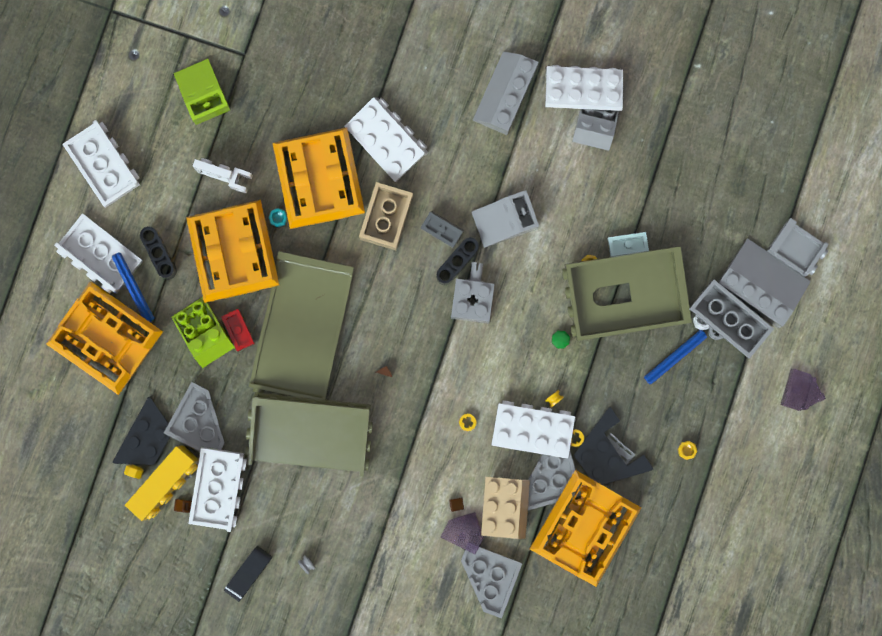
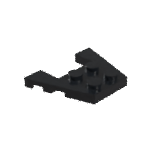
[573,407,653,485]

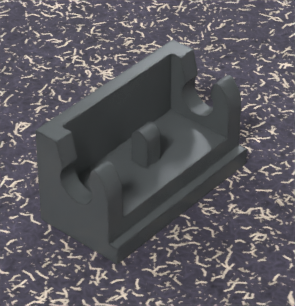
[421,211,465,248]

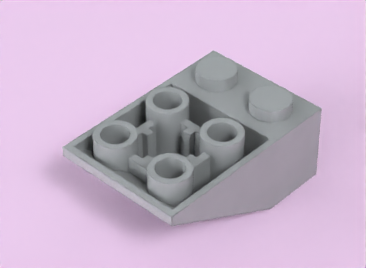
[572,109,619,151]
[471,190,539,248]

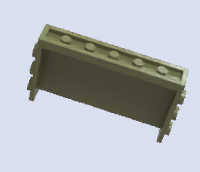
[245,393,373,477]

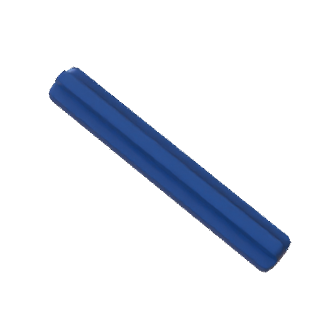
[112,252,154,322]
[644,330,707,384]

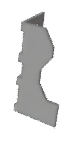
[607,433,635,465]

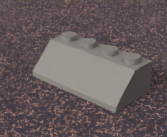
[473,52,539,135]
[689,280,774,359]

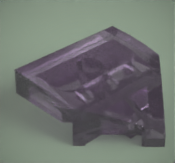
[780,369,826,411]
[440,512,484,555]

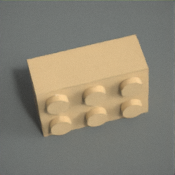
[359,182,413,251]
[481,477,530,539]

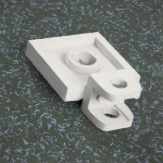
[193,158,253,193]

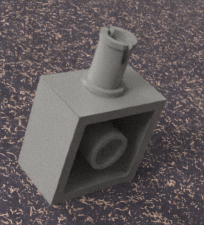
[451,262,494,324]

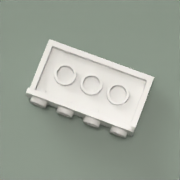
[545,65,623,111]
[344,97,428,182]
[63,120,140,208]
[54,213,143,294]
[492,400,575,459]
[188,447,247,532]

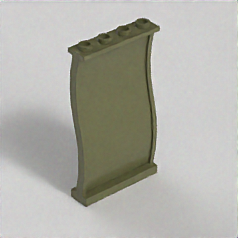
[249,252,355,400]

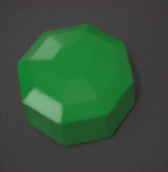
[551,331,570,349]

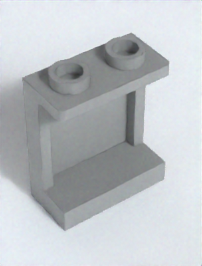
[767,218,829,277]

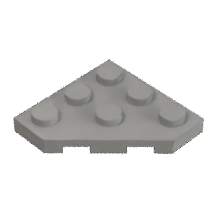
[164,382,225,452]
[528,451,581,510]
[461,542,522,619]

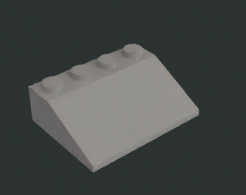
[718,238,811,328]

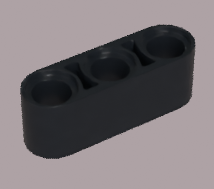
[140,227,177,280]
[436,237,479,285]
[223,545,273,602]

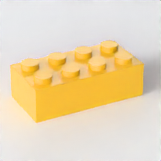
[124,445,199,521]

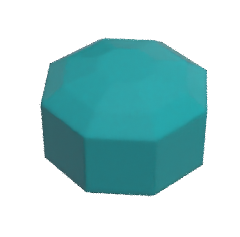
[268,208,288,228]

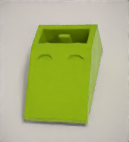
[173,59,230,125]
[171,297,235,368]

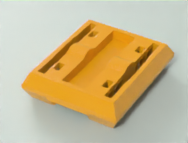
[273,127,365,229]
[186,200,280,303]
[46,281,163,395]
[530,470,641,587]

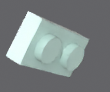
[607,232,649,257]

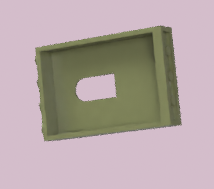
[562,246,692,341]

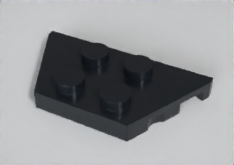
[112,397,171,465]

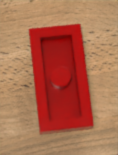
[221,309,255,352]

